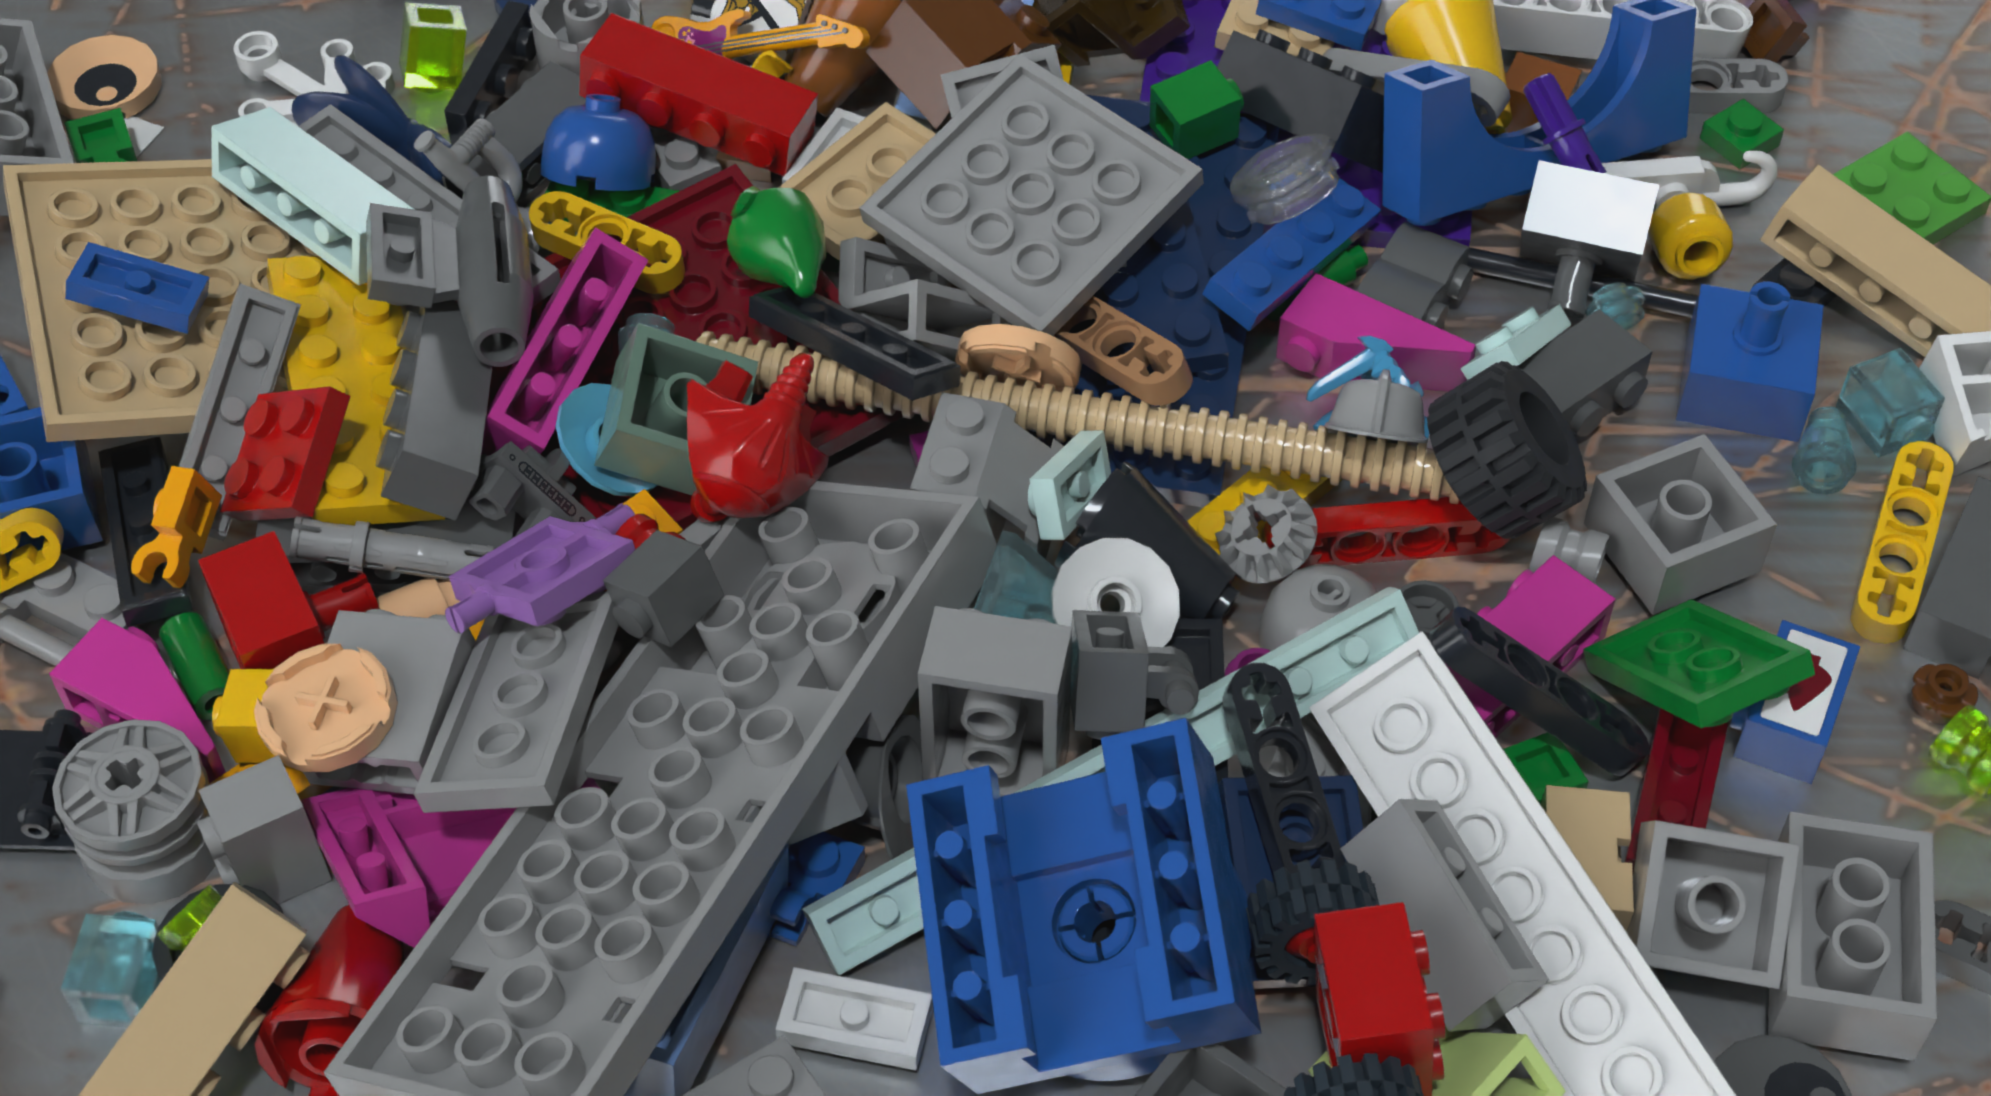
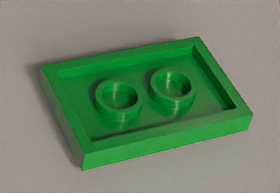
[1583,599,1815,729]

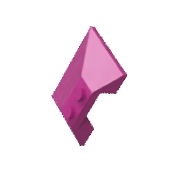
[301,778,600,948]

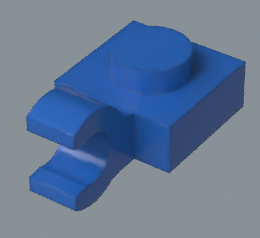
[770,832,865,946]

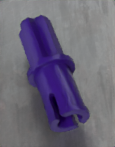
[1523,73,1607,173]

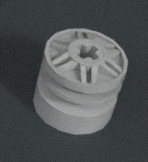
[52,719,216,904]

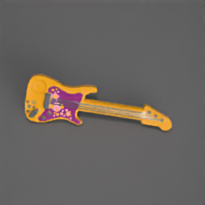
[651,9,870,60]

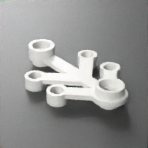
[233,31,395,126]

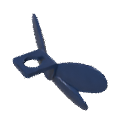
[291,55,453,187]

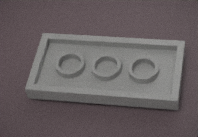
[413,591,619,813]

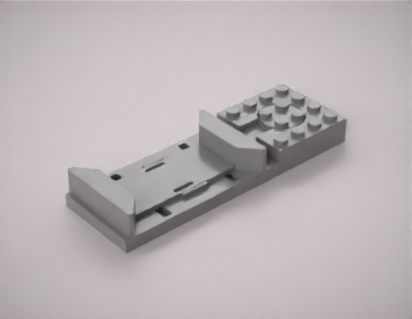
[323,481,1001,1096]

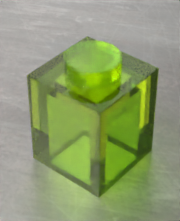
[399,2,467,94]

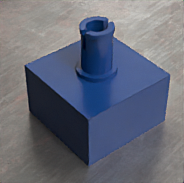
[1676,281,1824,442]

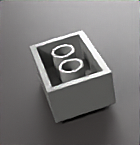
[918,606,1072,796]
[1768,812,1937,1061]

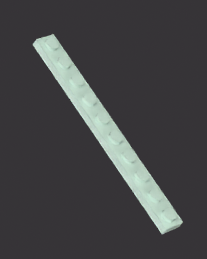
[802,587,1419,975]

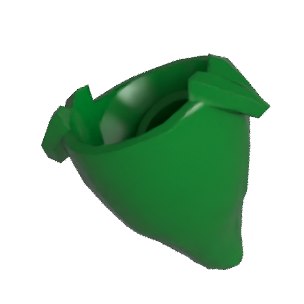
[727,186,826,298]

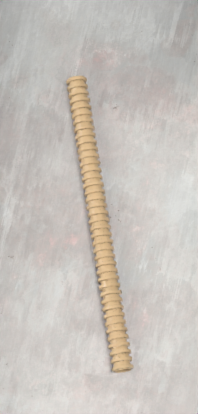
[696,331,1459,504]

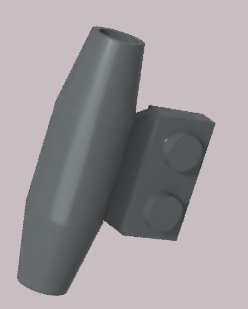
[366,176,534,367]

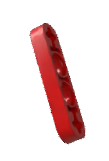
[1262,497,1510,569]

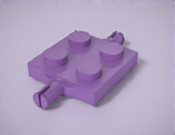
[445,503,635,634]

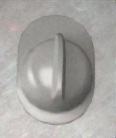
[1325,369,1428,446]

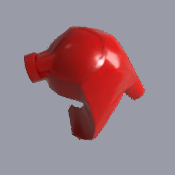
[687,353,829,523]

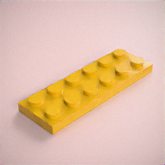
[267,255,445,526]

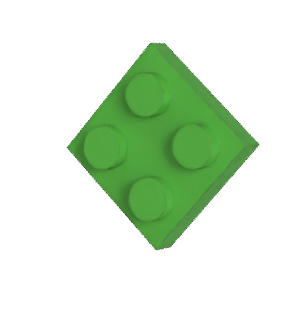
[1833,131,1991,245]

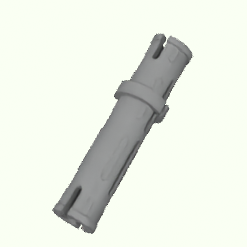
[289,516,494,580]

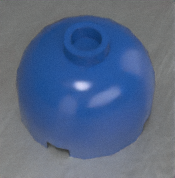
[540,94,656,191]

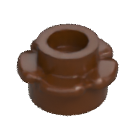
[1911,663,1978,725]

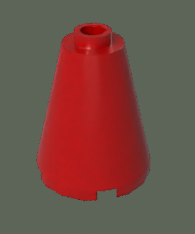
[254,905,404,1096]

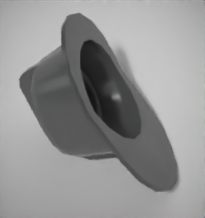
[847,715,923,860]

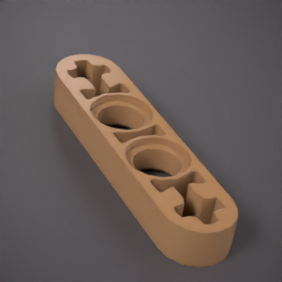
[1053,296,1193,406]

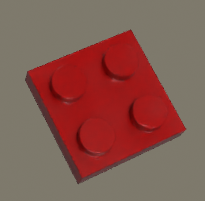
[220,386,351,521]

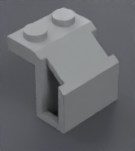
[838,237,1009,361]
[910,392,1064,591]

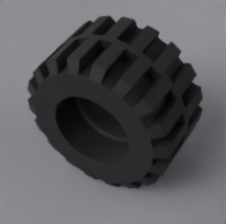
[1427,361,1587,539]

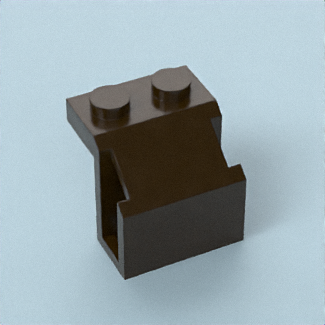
[1032,0,1190,67]

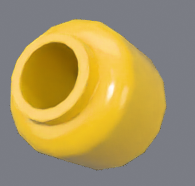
[1648,192,1733,280]

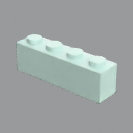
[211,107,415,285]

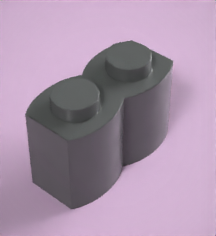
[1357,222,1474,329]

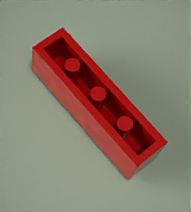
[579,13,818,176]

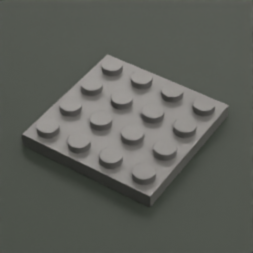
[859,53,1204,336]

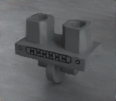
[469,441,596,537]

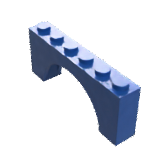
[1382,0,1696,226]

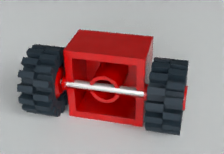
[1246,859,1445,1096]

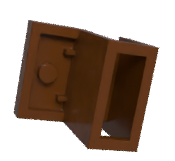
[866,0,1062,130]

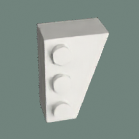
[1915,331,1991,477]

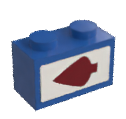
[1729,620,1861,784]

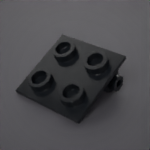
[0,709,94,850]

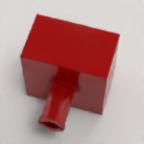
[198,531,379,669]

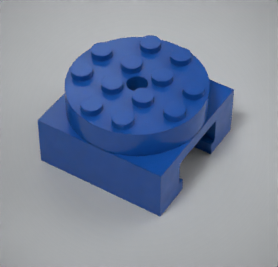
[906,718,1262,1094]

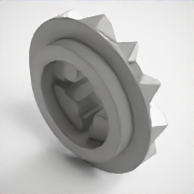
[1215,485,1317,583]

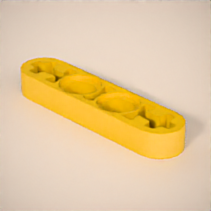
[1850,441,1954,644]

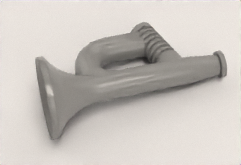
[414,118,552,253]

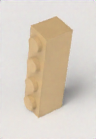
[1760,164,1991,357]
[78,882,310,1096]

